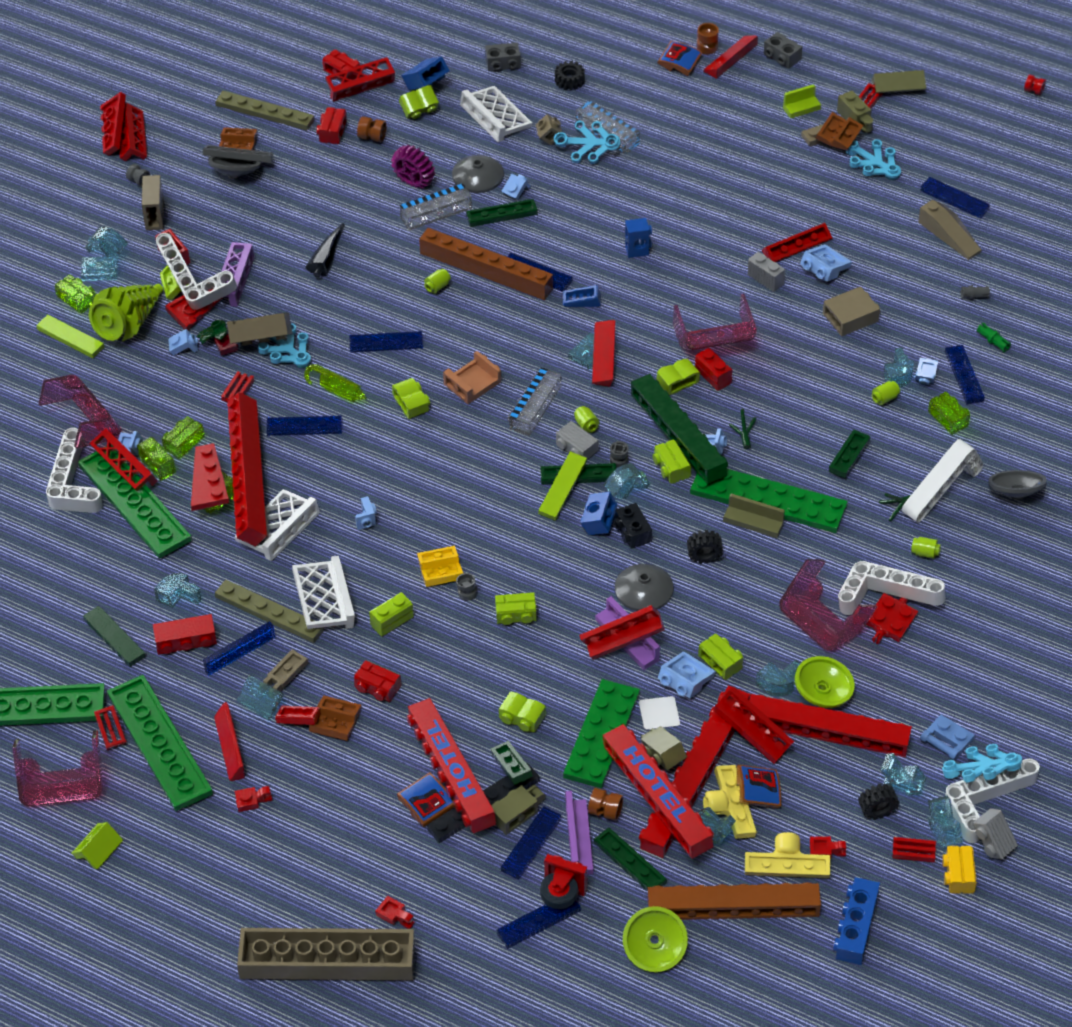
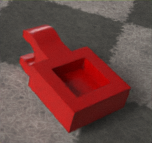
[235,786,272,812]
[810,836,846,859]
[375,896,414,929]

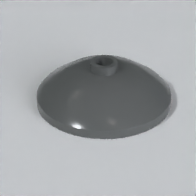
[452,155,504,193]
[208,156,260,179]
[989,470,1047,500]
[615,564,673,611]

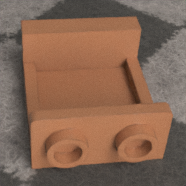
[443,351,501,404]

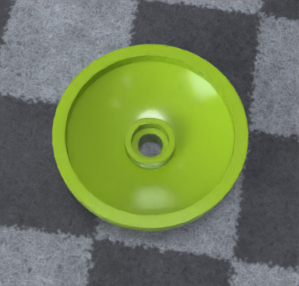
[795,656,855,708]
[623,906,688,972]

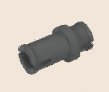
[960,285,990,299]

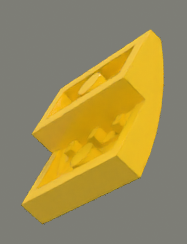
[417,546,463,587]

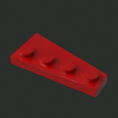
[100,92,126,156]
[165,289,224,330]
[191,443,229,511]

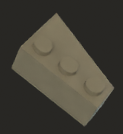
[227,313,292,346]

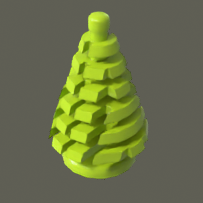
[89,284,163,341]

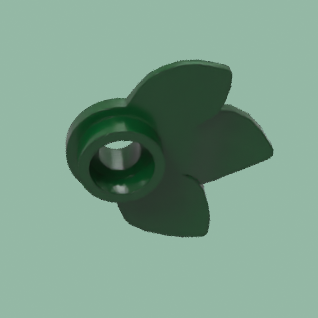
[197,320,228,344]

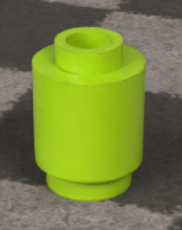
[424,269,451,294]
[872,381,900,405]
[574,406,599,433]
[911,537,941,559]

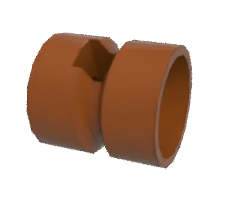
[697,23,719,55]
[357,116,387,142]
[588,788,624,821]

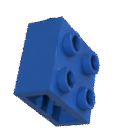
[401,56,450,90]

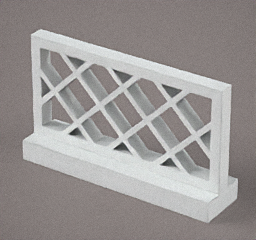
[460,86,532,142]
[235,489,320,561]
[292,556,355,629]

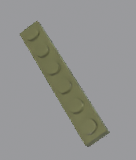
[215,91,315,131]
[215,579,325,643]

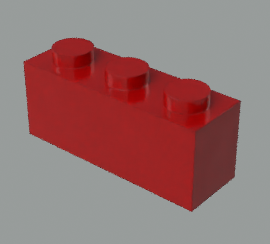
[153,614,217,655]

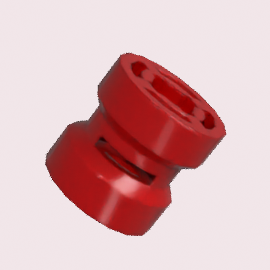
[1024,74,1046,95]

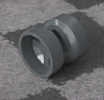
[126,164,150,187]
[610,441,629,468]
[456,573,478,601]

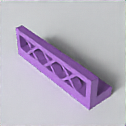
[221,242,255,307]
[595,596,660,670]
[566,791,593,874]

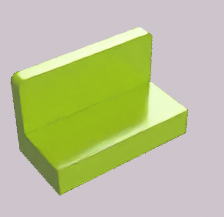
[783,84,821,119]
[160,265,190,300]
[71,822,123,869]

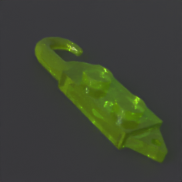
[304,364,367,402]

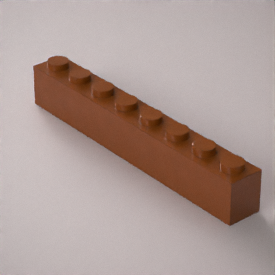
[419,228,553,300]
[647,882,821,920]

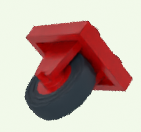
[540,854,587,909]

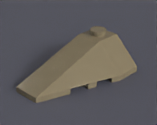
[918,200,981,260]

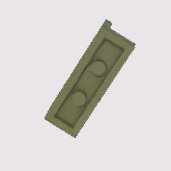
[872,70,926,93]
[723,494,785,538]

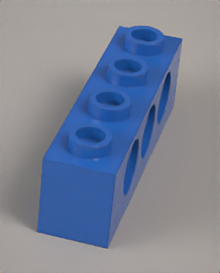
[833,877,880,965]

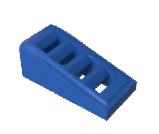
[563,285,601,307]

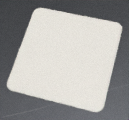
[639,696,680,729]

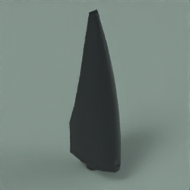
[305,223,345,278]

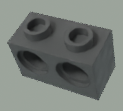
[764,32,803,69]
[485,42,521,71]

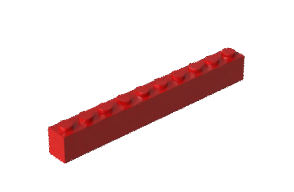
[227,391,267,547]
[639,685,751,858]

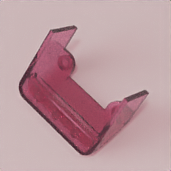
[673,294,757,350]
[38,374,122,448]
[779,559,877,651]
[12,730,103,807]

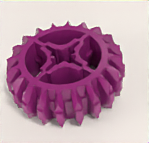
[391,145,435,188]

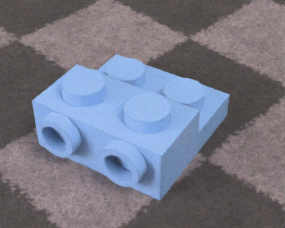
[800,245,852,281]
[658,651,716,698]

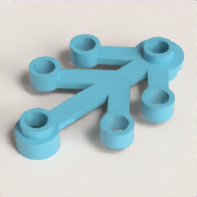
[554,121,621,164]
[845,139,901,180]
[258,323,311,368]
[942,744,1023,782]

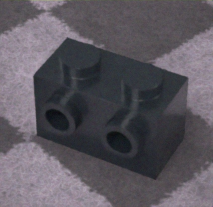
[613,503,652,549]

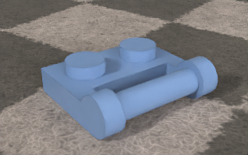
[920,714,975,761]

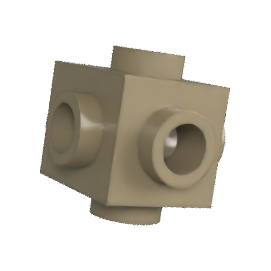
[536,114,562,145]

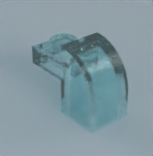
[85,226,128,259]
[883,348,914,388]
[604,463,651,499]
[154,573,202,609]
[756,660,800,697]
[881,753,927,795]
[928,795,963,848]
[698,807,736,846]

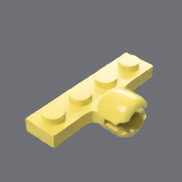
[703,765,757,839]
[745,832,830,878]

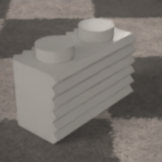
[748,252,786,292]
[556,421,599,459]
[973,808,1018,859]

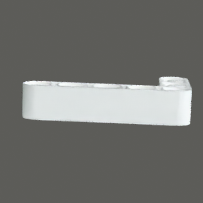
[156,233,237,310]
[46,428,103,513]
[902,439,983,523]
[838,561,946,615]
[944,759,1040,843]

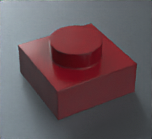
[214,334,238,356]

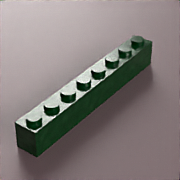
[631,374,728,484]

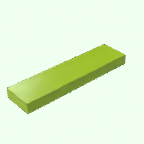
[36,315,104,358]
[538,451,587,521]

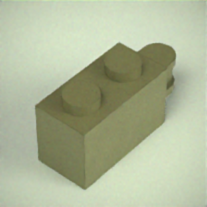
[837,91,873,132]
[640,726,687,770]
[492,785,546,835]

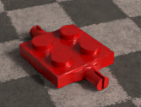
[864,593,919,644]

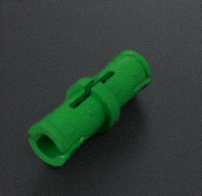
[977,323,1011,352]

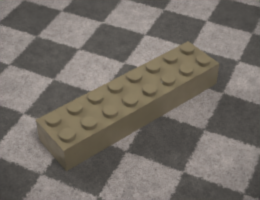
[237,928,415,980]

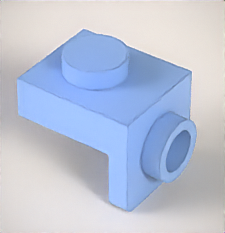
[501,174,530,201]
[169,329,198,355]
[916,358,938,385]
[706,429,727,454]
[118,431,143,456]
[355,496,377,530]

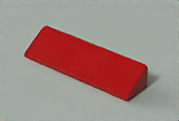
[703,35,758,79]
[762,223,832,262]
[592,320,615,387]
[214,702,245,781]

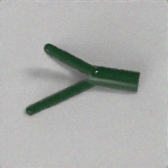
[729,409,756,449]
[879,493,912,521]

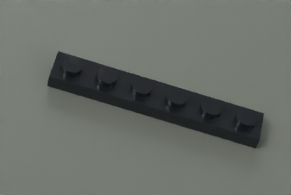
[427,763,540,843]

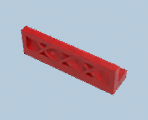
[325,57,395,102]
[119,102,147,161]
[89,428,158,491]
[580,605,665,660]
[713,686,794,764]

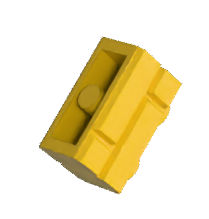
[942,846,976,894]

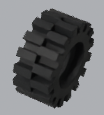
[555,61,585,91]
[687,530,723,564]
[858,784,899,820]

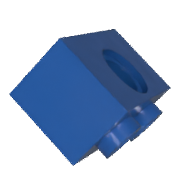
[625,218,652,258]
[580,491,618,535]

